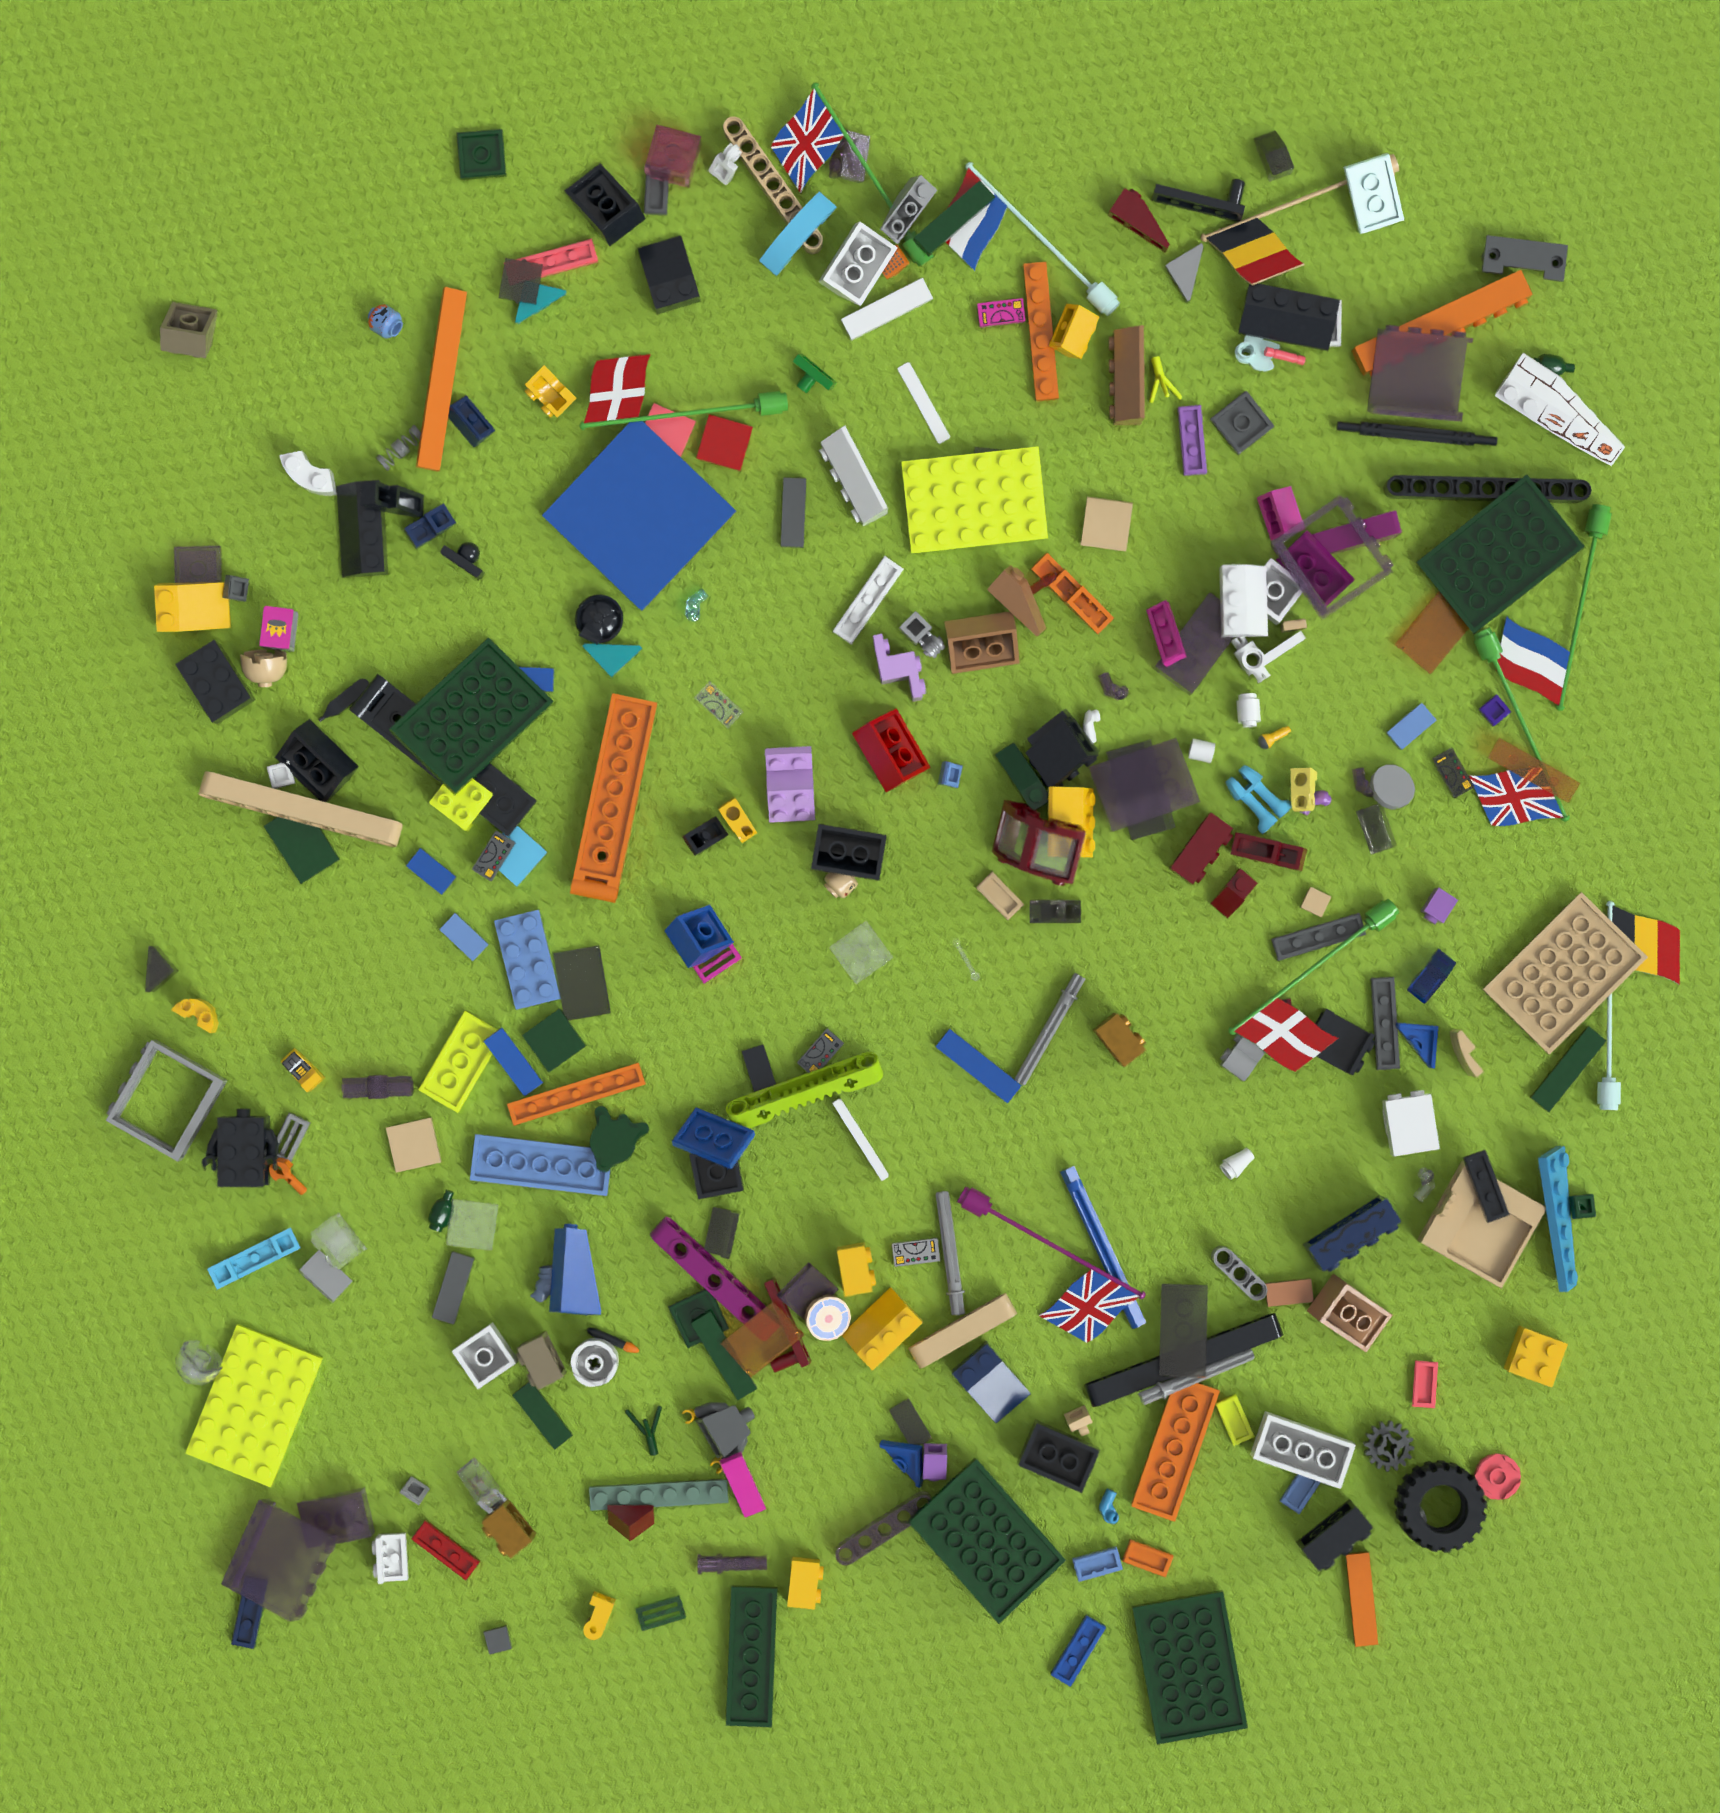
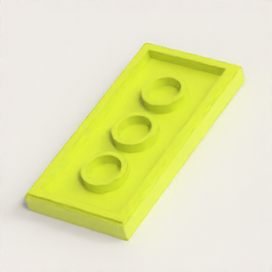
[418,1011,498,1113]

